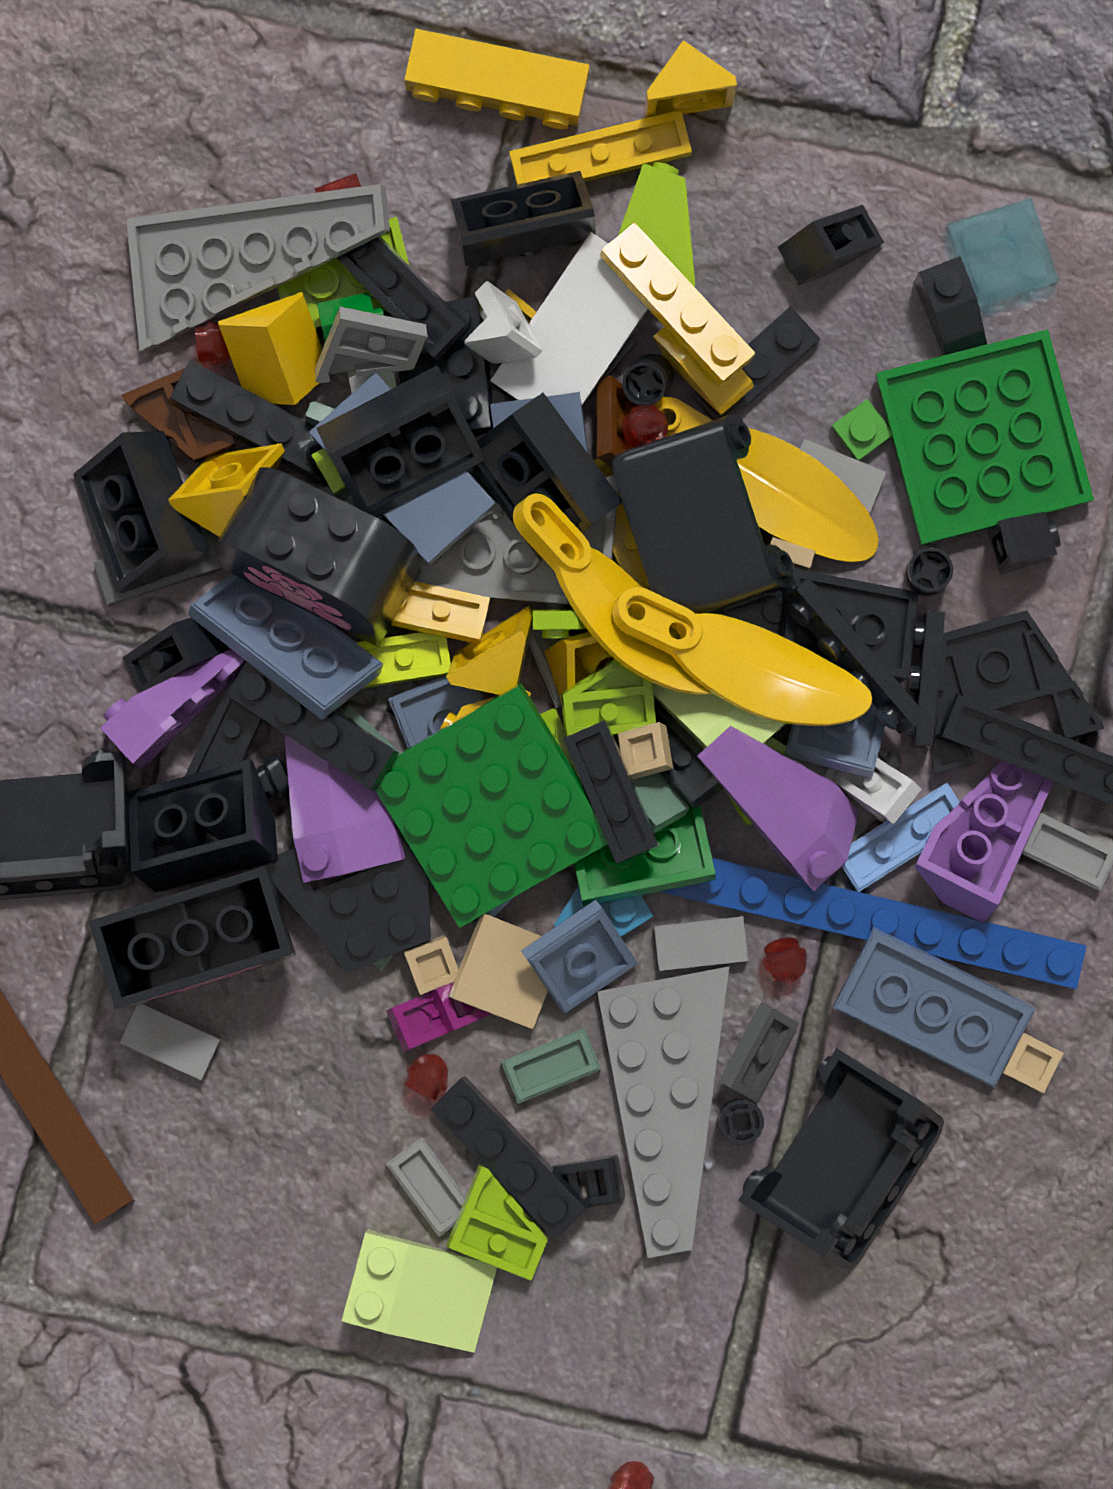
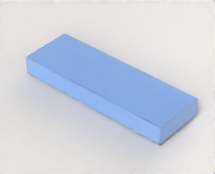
[841,783,960,892]

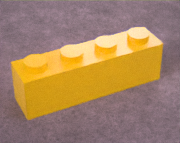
[404,28,590,130]

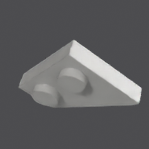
[315,307,427,383]

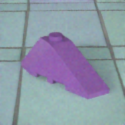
[101,649,246,769]
[284,710,405,883]
[697,726,859,891]
[915,760,1054,923]

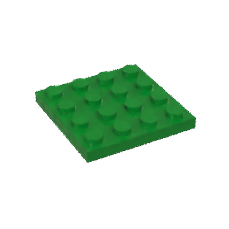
[875,329,1094,546]
[376,683,608,928]

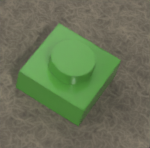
[831,399,892,461]

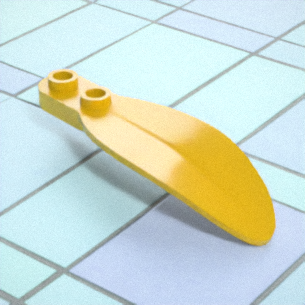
[646,397,879,562]
[513,493,713,695]
[612,587,872,726]

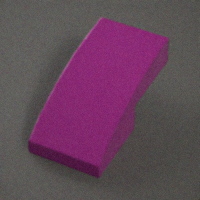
[386,982,492,1052]

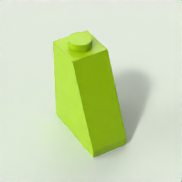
[618,162,695,287]

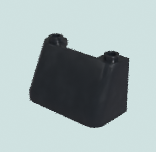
[612,414,796,614]
[0,750,134,900]
[738,1048,944,1270]

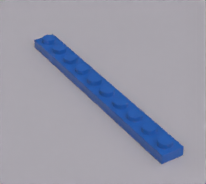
[659,858,1087,989]

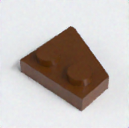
[122,362,236,463]
[595,376,651,468]

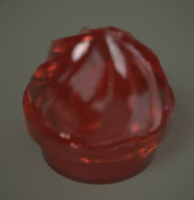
[195,321,231,366]
[622,405,668,447]
[762,937,807,983]
[404,1054,448,1100]
[610,1461,654,1489]

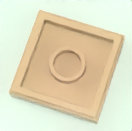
[448,914,548,1029]

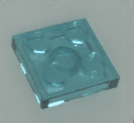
[946,198,1059,308]

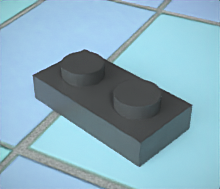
[719,1002,799,1102]

